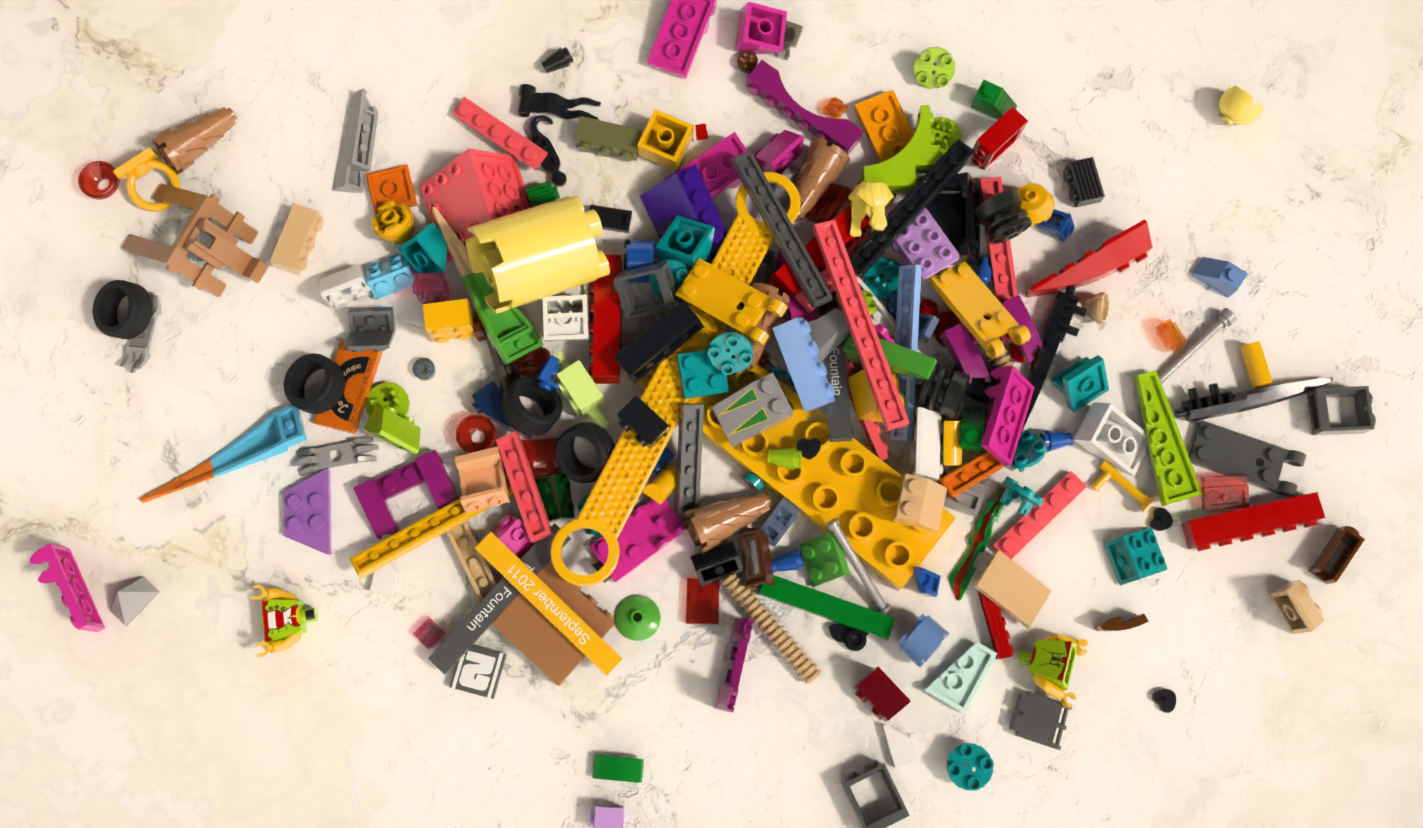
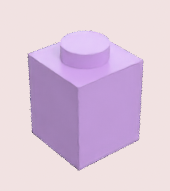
[590,805,625,828]

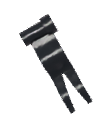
[517,84,601,120]

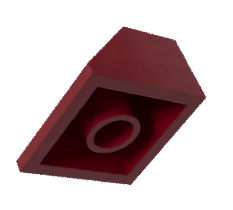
[854,666,911,721]

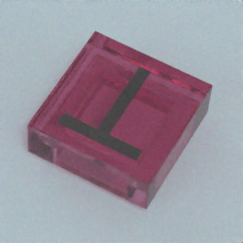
[413,617,446,650]

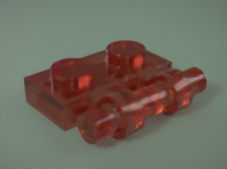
[521,438,563,477]

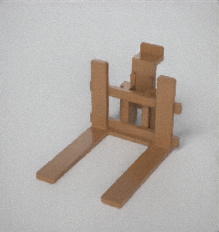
[122,184,269,297]

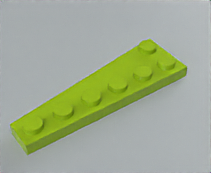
[1134,370,1203,507]

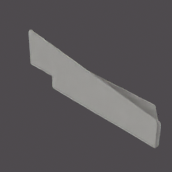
[332,89,379,193]

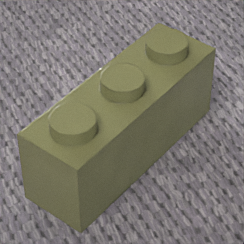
[574,116,642,162]

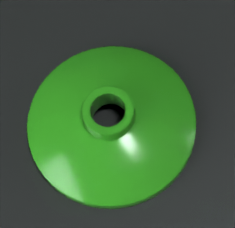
[615,595,661,641]

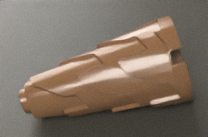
[151,107,237,175]
[785,138,850,222]
[733,283,790,372]
[683,492,772,553]

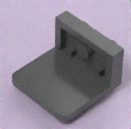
[345,307,396,352]

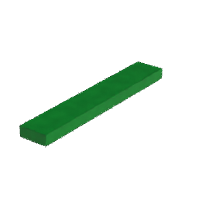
[759,575,895,641]

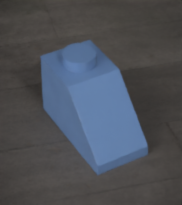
[1191,257,1248,298]

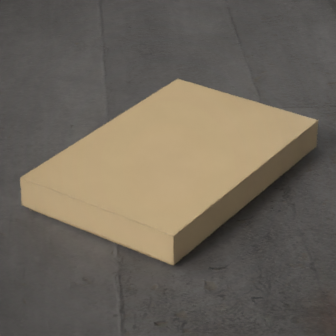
[973,550,1051,628]

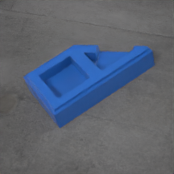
[913,566,941,597]

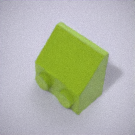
[363,405,421,454]

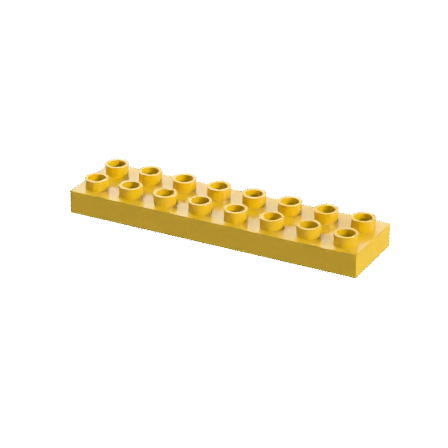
[620,311,956,591]

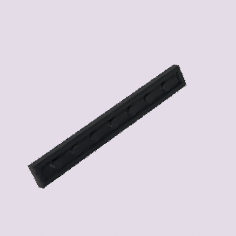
[849,139,975,279]

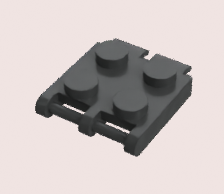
[1009,691,1072,750]

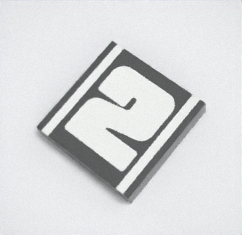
[449,645,507,699]

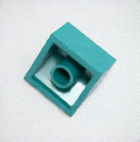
[655,215,715,271]
[397,222,447,282]

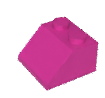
[735,2,787,54]
[754,130,804,174]

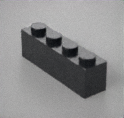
[614,301,704,384]

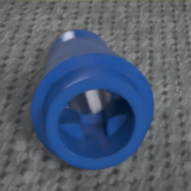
[1039,430,1073,452]
[771,549,804,573]

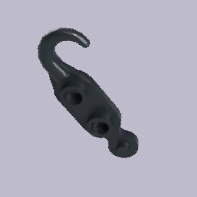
[529,115,567,187]

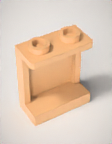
[454,446,510,513]

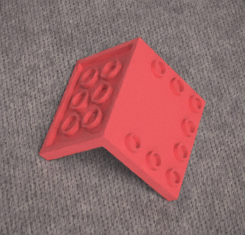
[420,148,532,262]

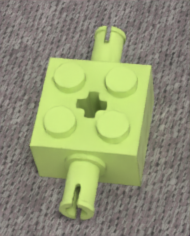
[553,352,610,429]

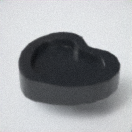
[797,438,821,460]
[1149,507,1173,531]
[1152,689,1176,713]

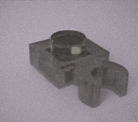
[774,21,803,60]

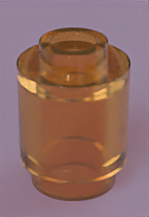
[1155,319,1187,353]

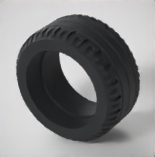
[92,280,153,339]
[283,353,346,414]
[501,376,562,436]
[555,422,615,483]

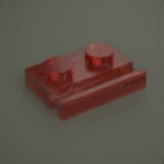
[805,183,852,223]
[1201,474,1249,510]
[686,578,720,625]

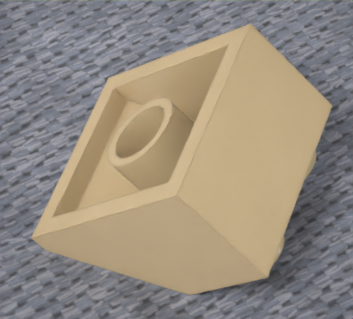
[893,473,947,532]
[1268,580,1325,634]

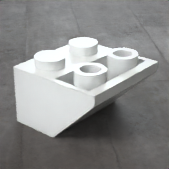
[319,264,373,309]

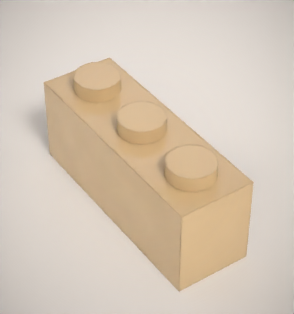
[269,203,323,276]

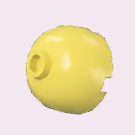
[1219,85,1264,125]

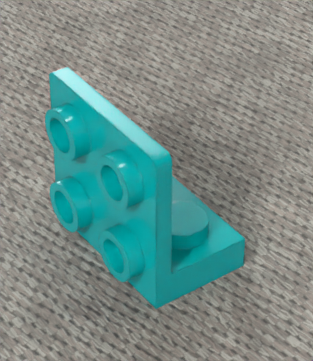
[1104,528,1168,586]

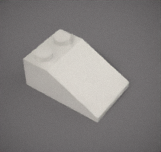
[1073,402,1149,476]

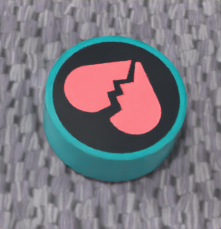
[742,471,764,492]

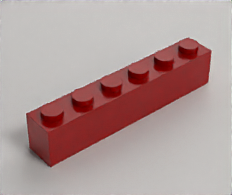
[768,205,871,297]
[588,255,622,384]
[1181,492,1325,552]

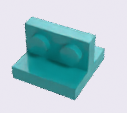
[1051,355,1109,412]

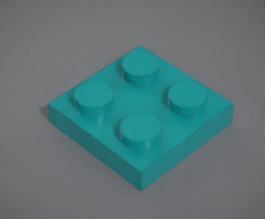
[676,350,729,400]

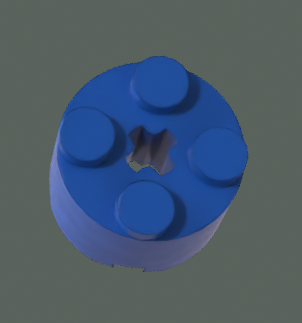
[623,239,657,283]

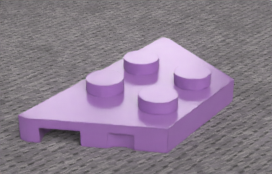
[284,469,332,555]

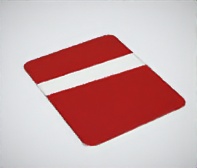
[691,123,708,142]

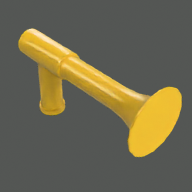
[1090,460,1157,513]

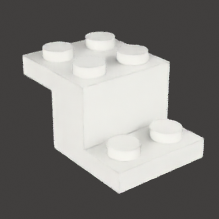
[543,283,590,342]

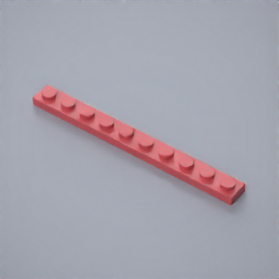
[813,219,910,432]

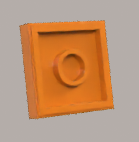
[366,164,418,215]

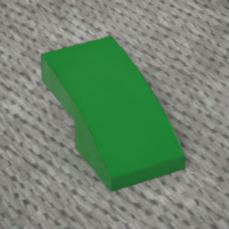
[592,755,644,783]

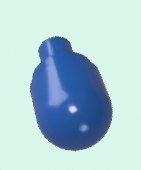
[974,257,992,285]

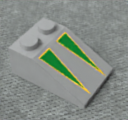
[712,373,794,447]

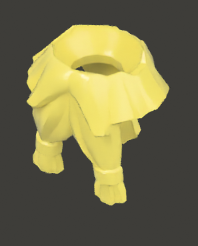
[848,182,894,237]

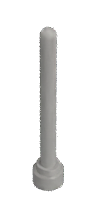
[1158,308,1237,384]

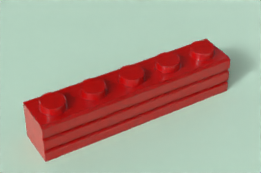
[977,591,1014,660]

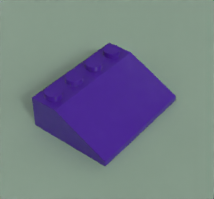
[640,164,728,257]

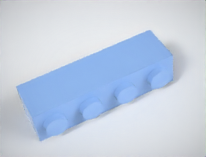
[772,317,835,412]

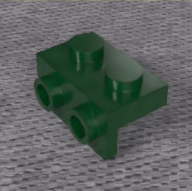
[535,474,575,523]

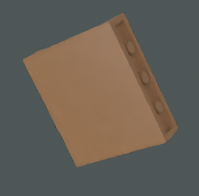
[492,563,616,687]

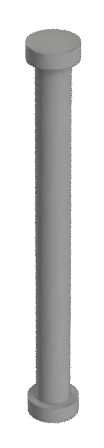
[826,518,891,614]

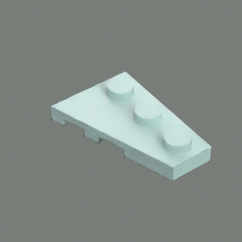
[924,642,997,714]

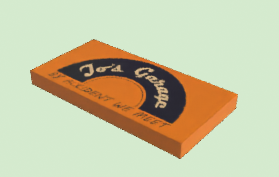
[313,341,383,434]

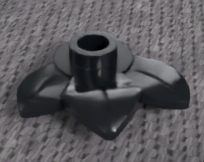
[829,624,868,651]

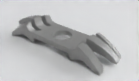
[120,292,161,373]
[293,437,379,476]

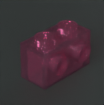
[412,273,450,305]

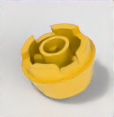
[1016,183,1055,227]
[371,201,415,244]

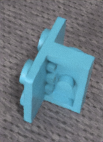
[364,254,416,300]

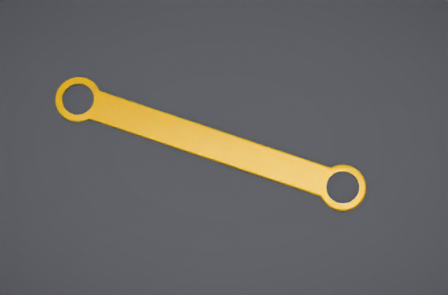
[550,172,801,586]

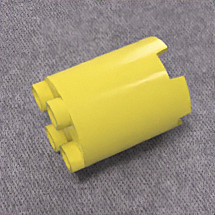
[465,196,610,314]

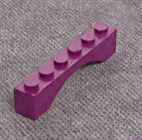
[746,60,863,156]

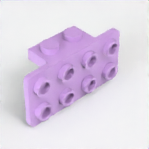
[885,200,960,279]

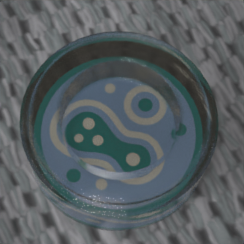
[413,358,436,381]

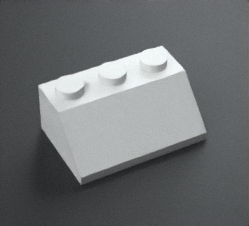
[909,407,944,482]

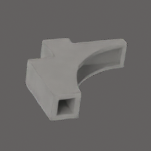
[764,307,850,372]

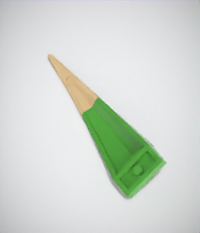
[432,207,544,365]

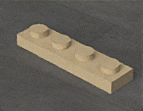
[446,521,498,602]

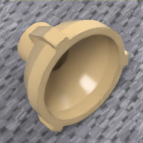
[1082,292,1109,324]

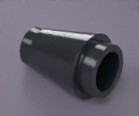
[541,47,574,74]

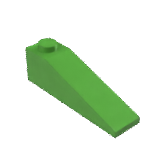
[843,333,937,380]

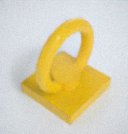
[113,147,181,212]

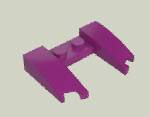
[940,295,1043,384]
[353,449,459,540]
[715,618,754,713]

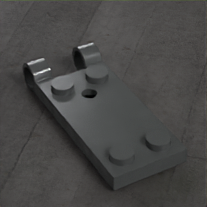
[1189,420,1307,498]

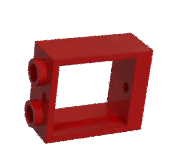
[971,107,1028,170]

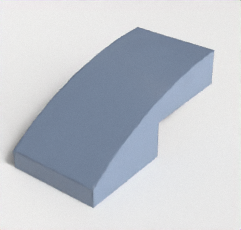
[760,497,802,547]

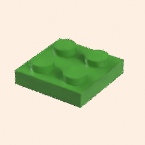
[799,531,850,587]

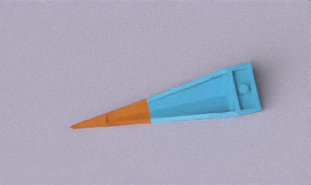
[139,405,307,503]

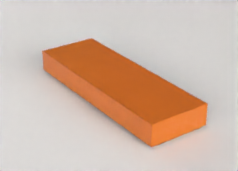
[939,451,1006,499]

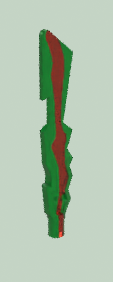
[949,487,1005,601]

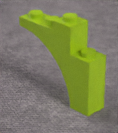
[861,105,944,194]

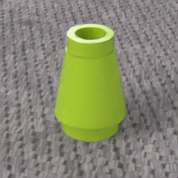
[768,448,802,470]

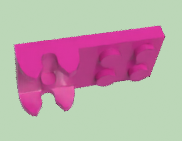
[647,0,717,79]
[664,132,748,199]
[981,366,1035,466]
[589,498,688,583]
[30,543,105,632]

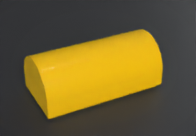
[1240,341,1272,389]
[943,419,962,466]
[643,465,677,504]

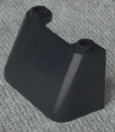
[920,172,980,266]

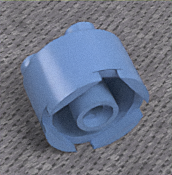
[898,614,950,668]

